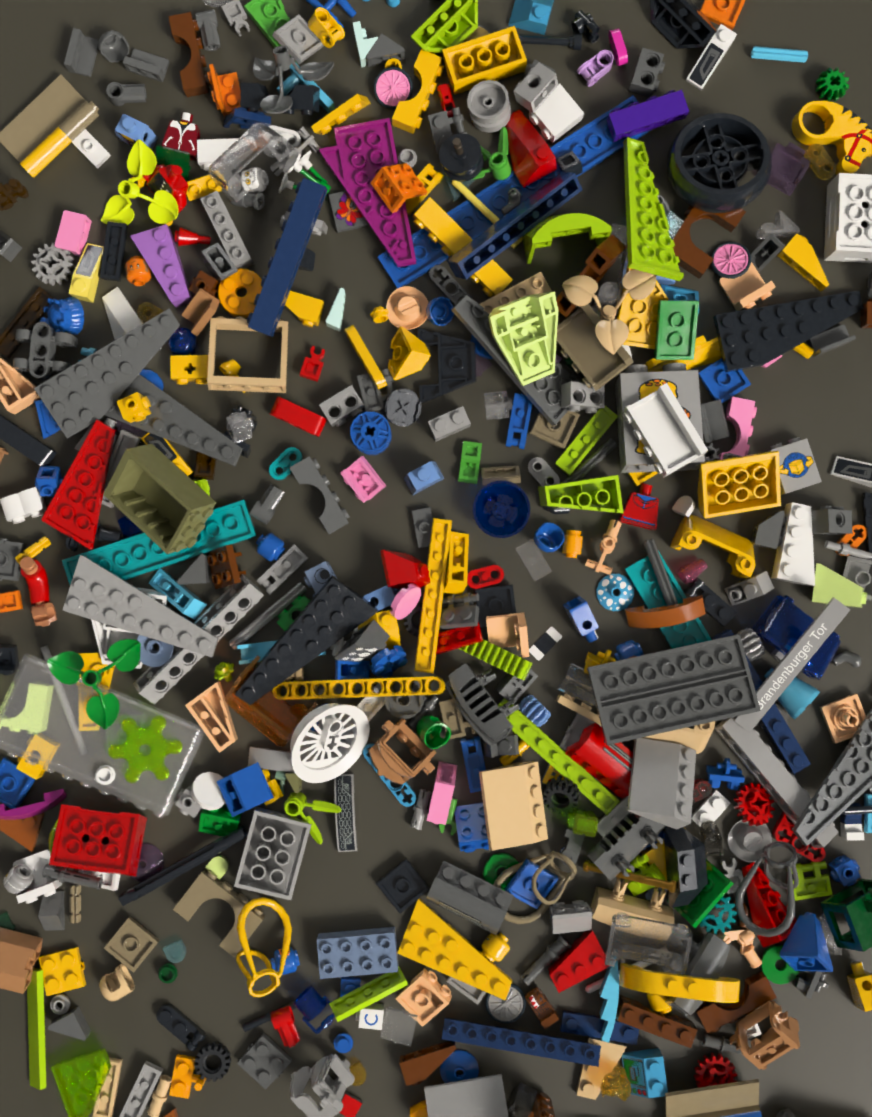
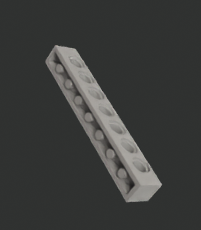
[133,574,264,705]

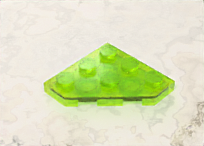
[51,1048,112,1117]

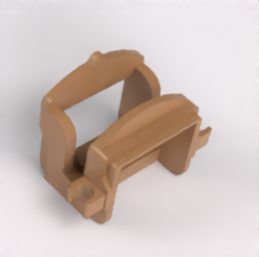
[369,718,436,785]
[729,1001,800,1070]

